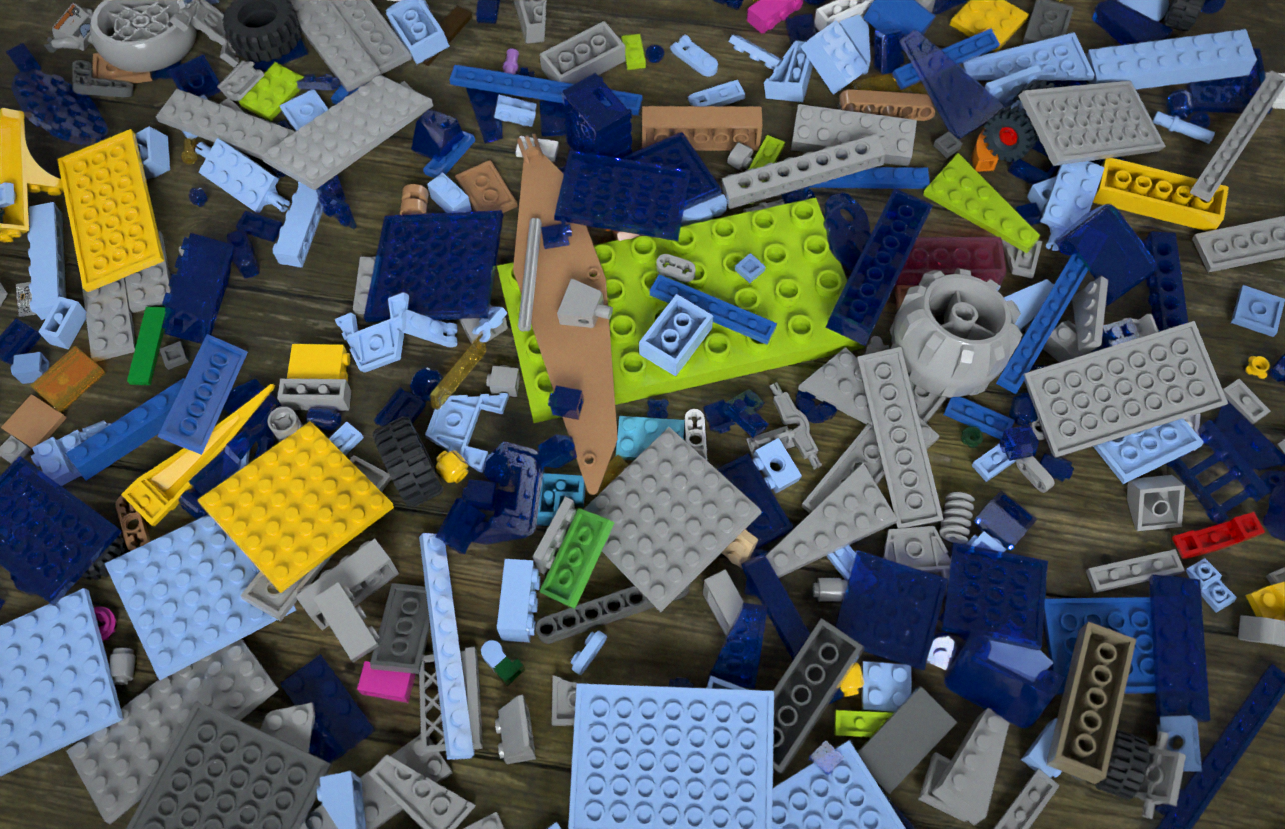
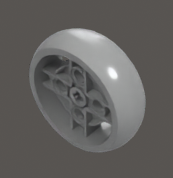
[90,0,197,72]

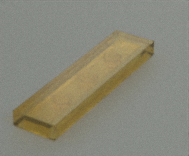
[430,336,486,410]

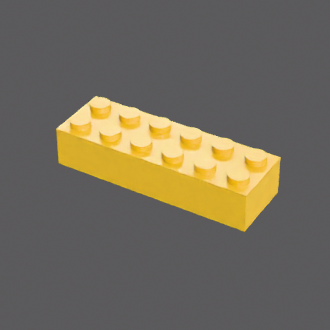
[1093,158,1228,231]

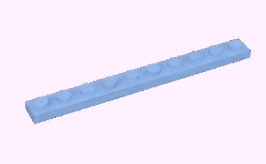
[419,533,474,759]

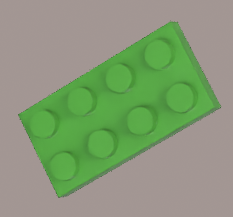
[539,508,614,609]

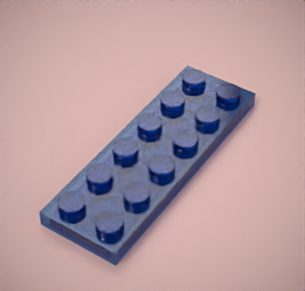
[1149,574,1211,722]

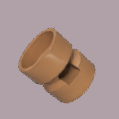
[400,184,429,223]

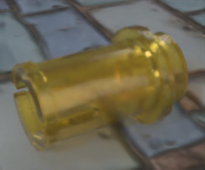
[181,138,198,165]

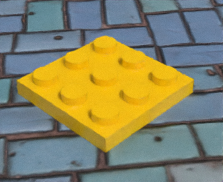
[950,0,1029,52]

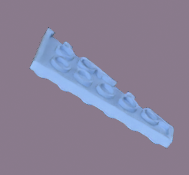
[962,32,1094,80]

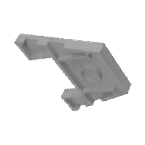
[169,0,239,67]
[876,526,968,600]

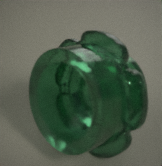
[961,427,983,448]

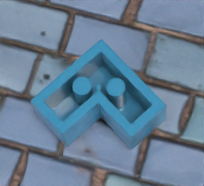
[535,473,586,526]

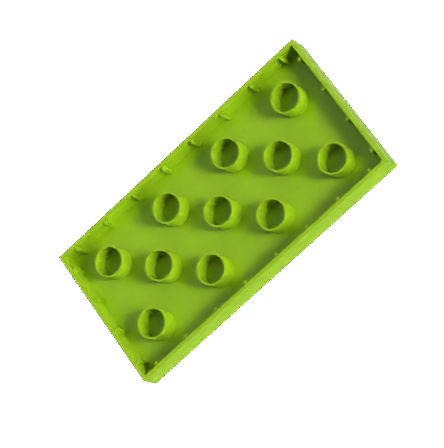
[497,198,868,423]

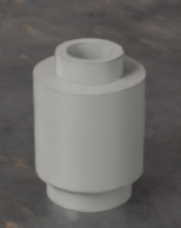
[813,578,848,602]
[109,648,136,685]

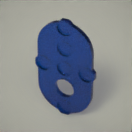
[824,192,873,272]

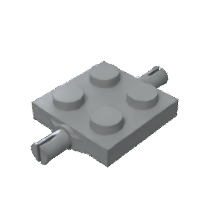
[1134,731,1186,819]

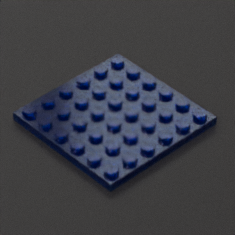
[364,210,504,322]

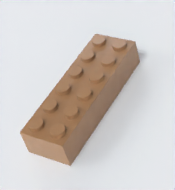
[642,106,762,151]

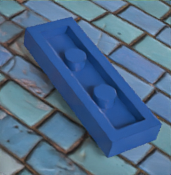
[423,130,476,178]
[943,397,1015,441]

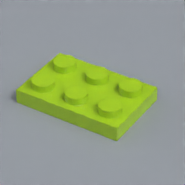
[239,63,306,122]

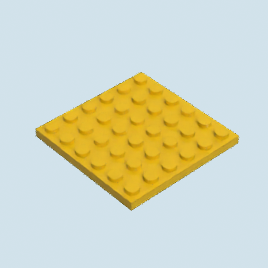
[198,421,394,593]

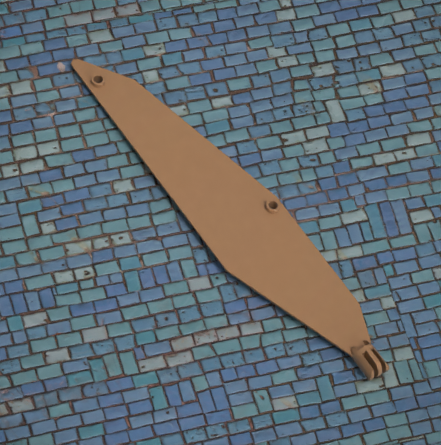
[513,134,618,495]

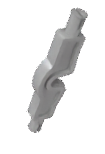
[770,382,822,469]

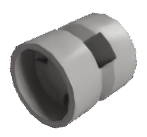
[268,407,303,442]

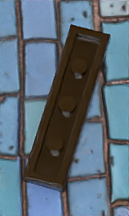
[421,5,473,66]

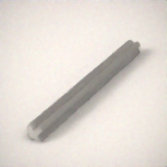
[518,218,542,332]

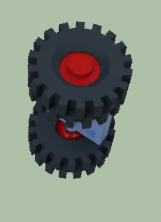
[983,80,1054,162]

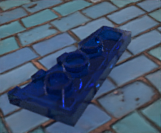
[707,603,768,689]

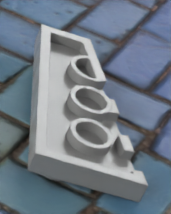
[368,755,476,829]

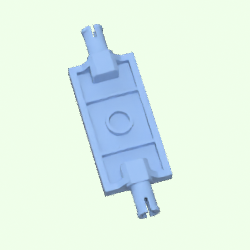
[195,138,290,213]
[1040,161,1105,251]

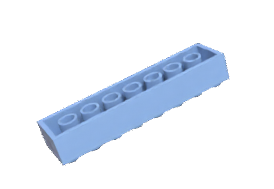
[1086,29,1257,89]

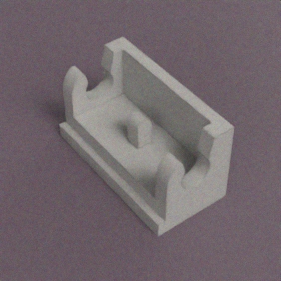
[217,60,264,101]

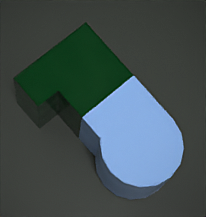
[481,640,525,686]

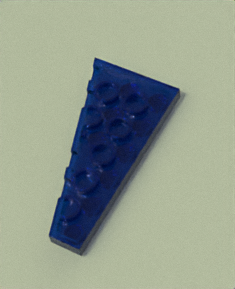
[899,29,1006,140]

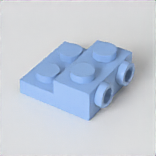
[31,430,81,489]

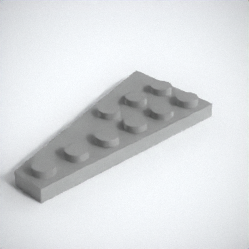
[798,347,940,450]
[764,463,898,580]

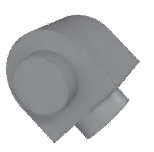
[727,142,753,171]

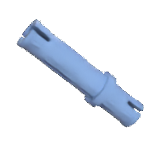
[1152,111,1215,144]

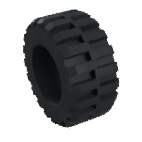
[222,0,301,62]
[372,416,444,507]

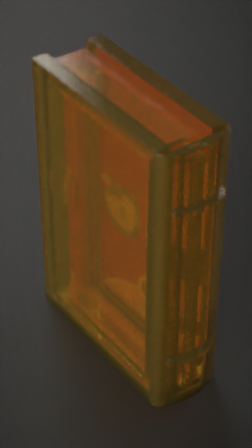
[30,346,106,413]

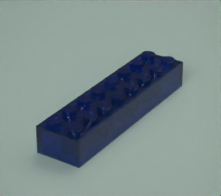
[825,188,933,346]

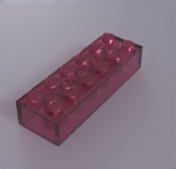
[873,237,1006,286]

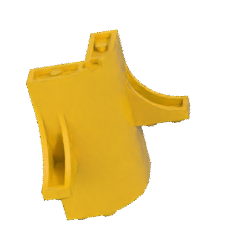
[0,108,64,242]

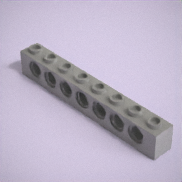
[722,134,886,209]

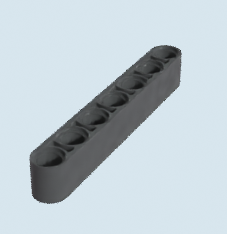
[536,584,690,644]

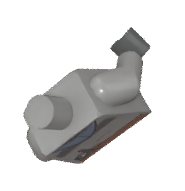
[43,3,93,53]

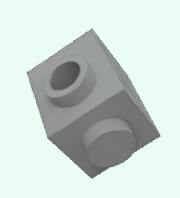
[487,365,520,397]

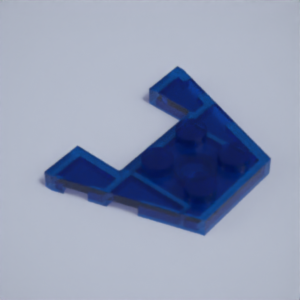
[222,379,282,460]

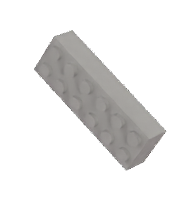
[791,104,917,166]

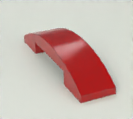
[1172,512,1265,559]

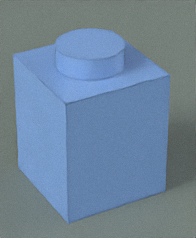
[11,352,49,384]

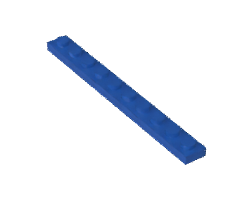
[449,65,643,115]
[996,227,1108,394]

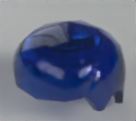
[410,368,446,401]

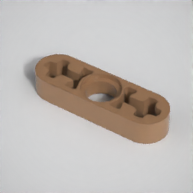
[116,495,151,551]

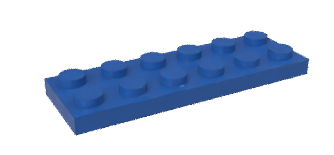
[158,334,248,455]

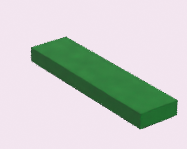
[127,307,169,385]

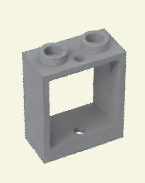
[703,570,753,642]

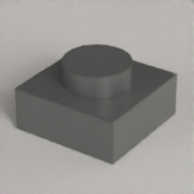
[933,131,963,158]
[160,341,189,370]

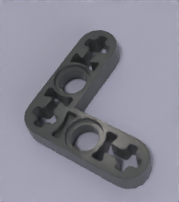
[72,60,133,97]

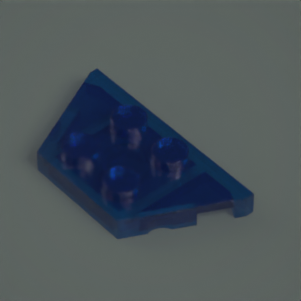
[1208,400,1285,473]

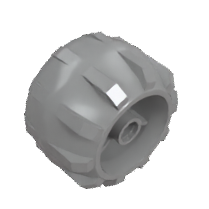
[890,268,1022,398]

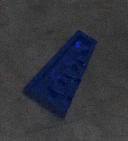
[465,71,503,144]

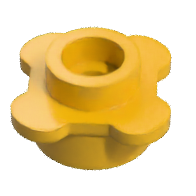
[1245,356,1270,379]

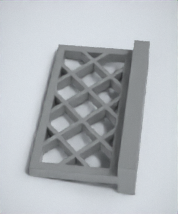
[419,647,483,753]

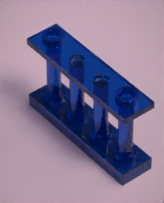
[1165,420,1271,524]

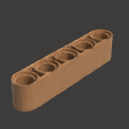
[839,90,935,121]

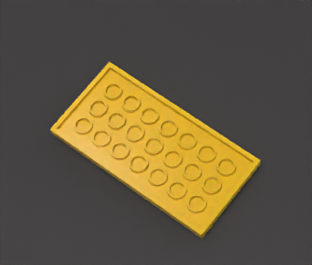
[57,129,165,292]

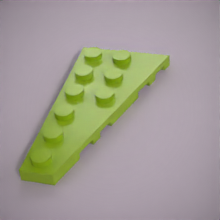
[923,153,1040,253]

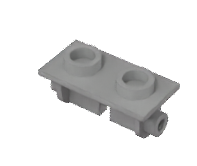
[746,426,795,459]

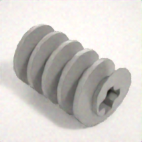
[939,492,975,544]

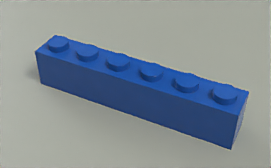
[65,378,185,480]

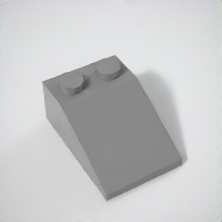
[495,695,536,764]

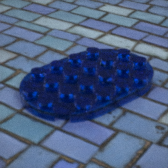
[11,70,108,145]

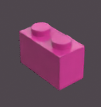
[357,661,415,703]

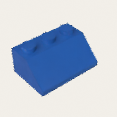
[863,0,936,52]

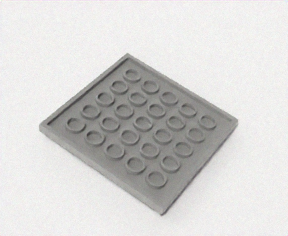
[584,427,762,612]

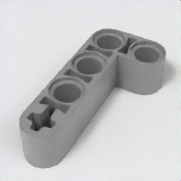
[1238,615,1285,647]

